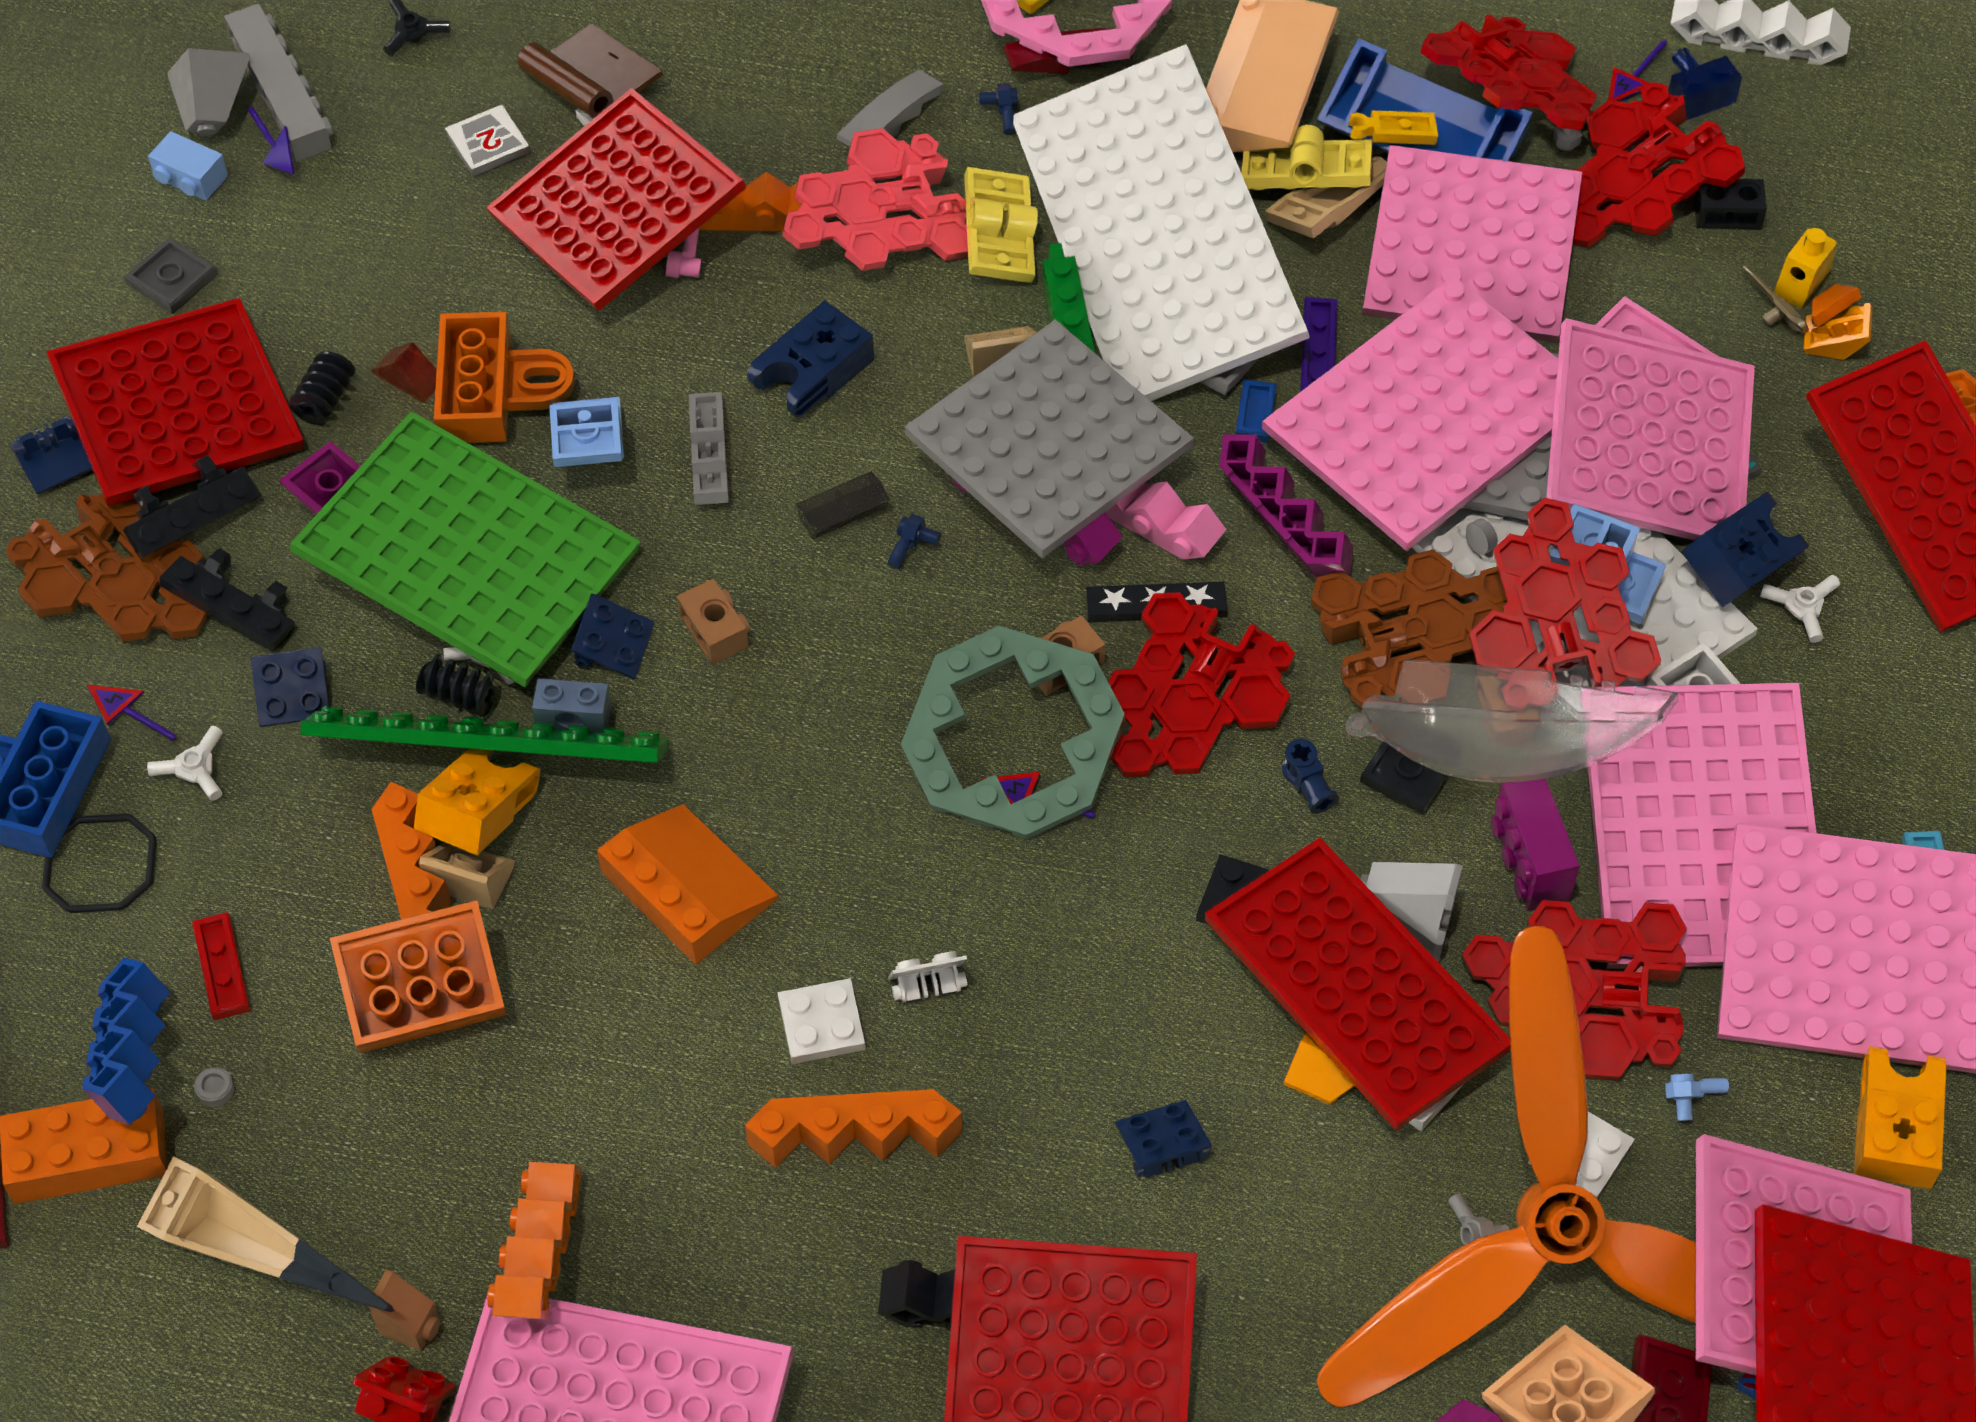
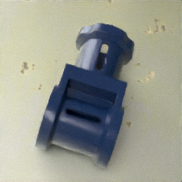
[1282,739,1339,814]

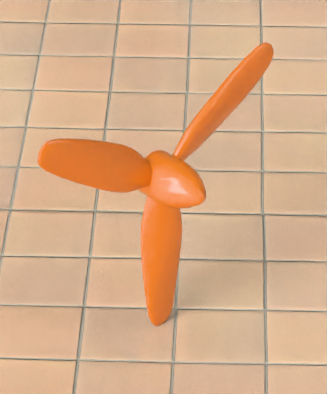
[1317,926,1696,1407]

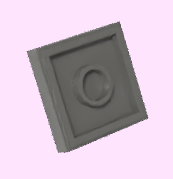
[124,237,218,315]

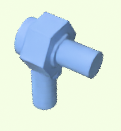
[1665,1074,1729,1121]

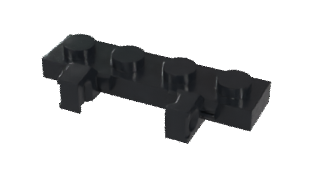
[123,455,261,560]
[159,548,295,652]

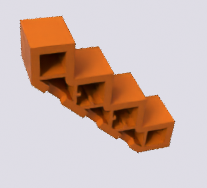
[699,172,834,231]
[371,782,451,919]
[745,1089,962,1168]
[487,1162,581,1320]

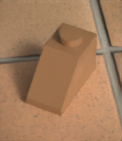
[368,1269,440,1351]

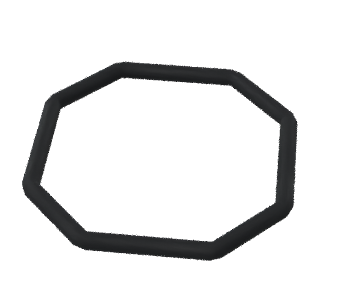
[42,814,156,913]

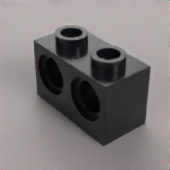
[1694,178,1767,230]

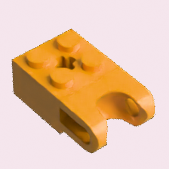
[414,748,541,855]
[1854,1046,1946,1189]

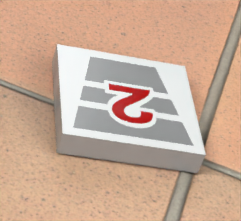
[445,105,530,177]

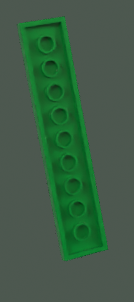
[300,706,669,763]

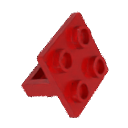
[353,1356,456,1422]

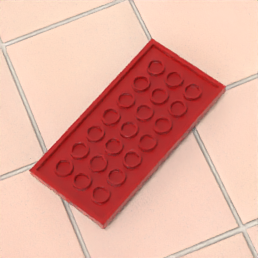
[1805,340,1976,633]
[1205,838,1511,1131]

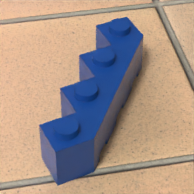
[82,957,170,1125]

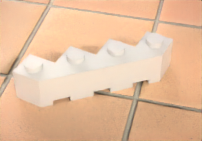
[1671,0,1851,65]

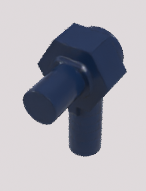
[979,83,1018,135]
[887,514,941,569]

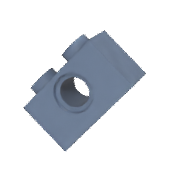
[532,678,612,733]

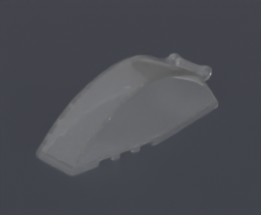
[1345,660,1679,783]

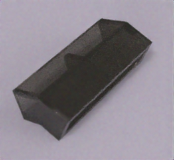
[796,471,890,539]

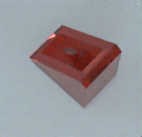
[372,342,437,403]

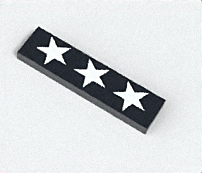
[1086,582,1227,622]

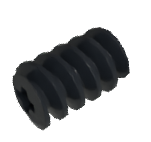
[289,351,356,425]
[416,654,495,717]

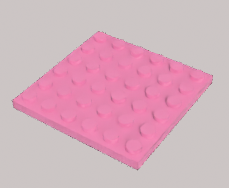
[1362,145,1582,343]
[1546,318,1755,541]
[1696,1134,1912,1375]

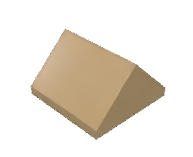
[964,326,1037,377]
[419,842,515,910]

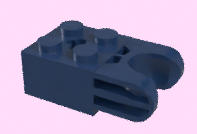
[748,300,874,417]
[1681,491,1810,607]

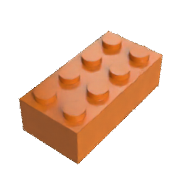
[0,1088,168,1204]

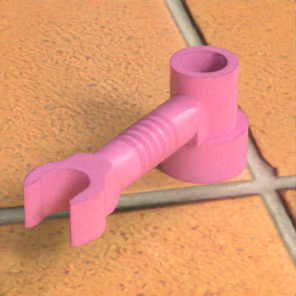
[666,227,701,278]

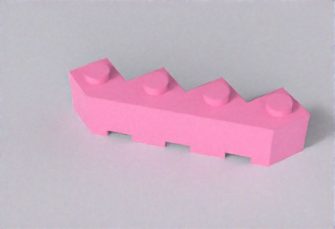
[1106,481,1227,560]

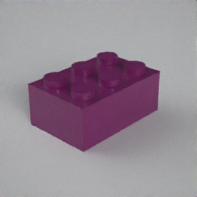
[1490,774,1580,911]

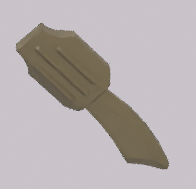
[1742,265,1809,334]

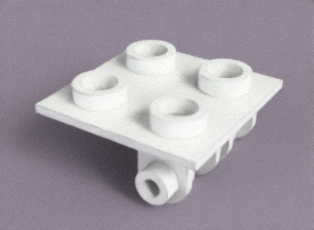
[888,951,967,1003]

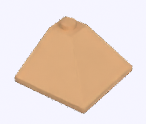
[1482,1325,1655,1422]

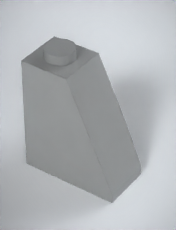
[168,48,249,136]
[1360,862,1463,962]

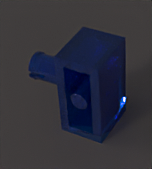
[1668,47,1742,121]

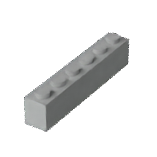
[224,3,333,162]

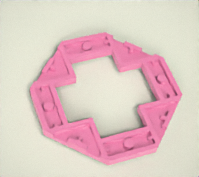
[981,0,1172,67]

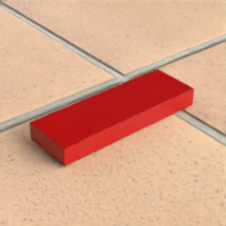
[192,912,251,1021]

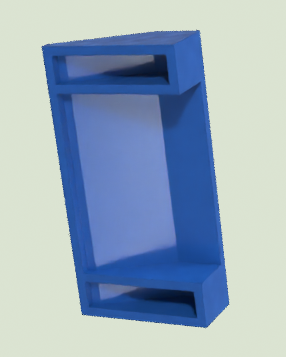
[1317,38,1532,162]

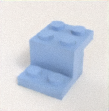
[550,397,624,467]
[1549,504,1666,624]

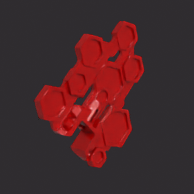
[1420,14,1597,130]
[1572,82,1745,248]
[1469,498,1662,712]
[1108,592,1295,777]
[1462,900,1687,1081]

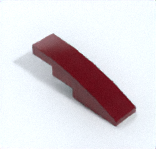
[1003,28,1136,74]

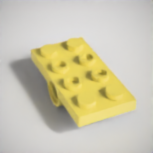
[1241,125,1372,190]
[964,167,1038,283]

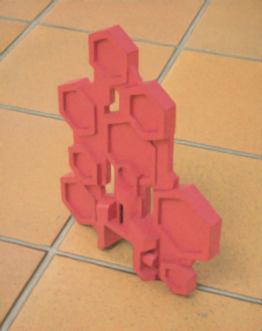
[782,128,968,271]

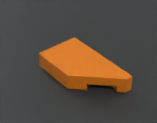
[1812,284,1862,327]

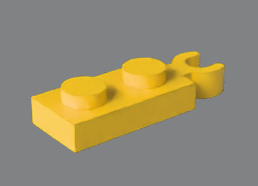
[1348,111,1438,145]

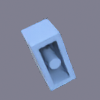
[148,131,229,201]

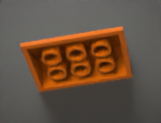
[597,804,779,965]
[330,900,506,1053]

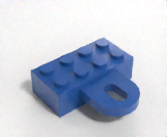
[0,701,111,858]

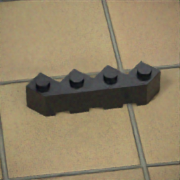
[878,1260,955,1331]

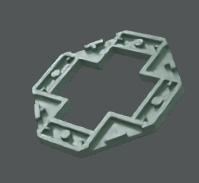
[901,626,1125,839]

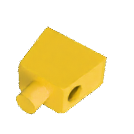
[1774,228,1838,309]

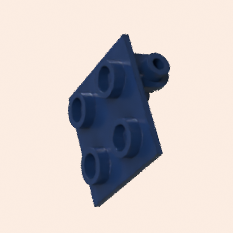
[10,415,92,494]
[571,593,655,679]
[250,647,329,727]
[1115,1100,1212,1179]

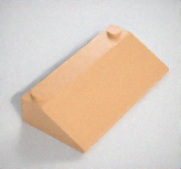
[1206,0,1339,152]

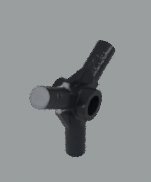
[383,0,451,56]

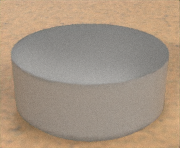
[1466,518,1498,555]
[194,1067,235,1107]

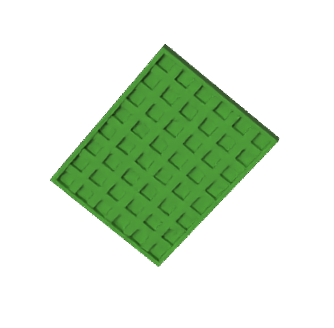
[290,411,640,687]

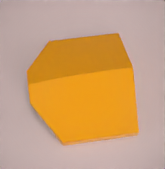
[1804,303,1872,360]
[1283,1032,1355,1105]

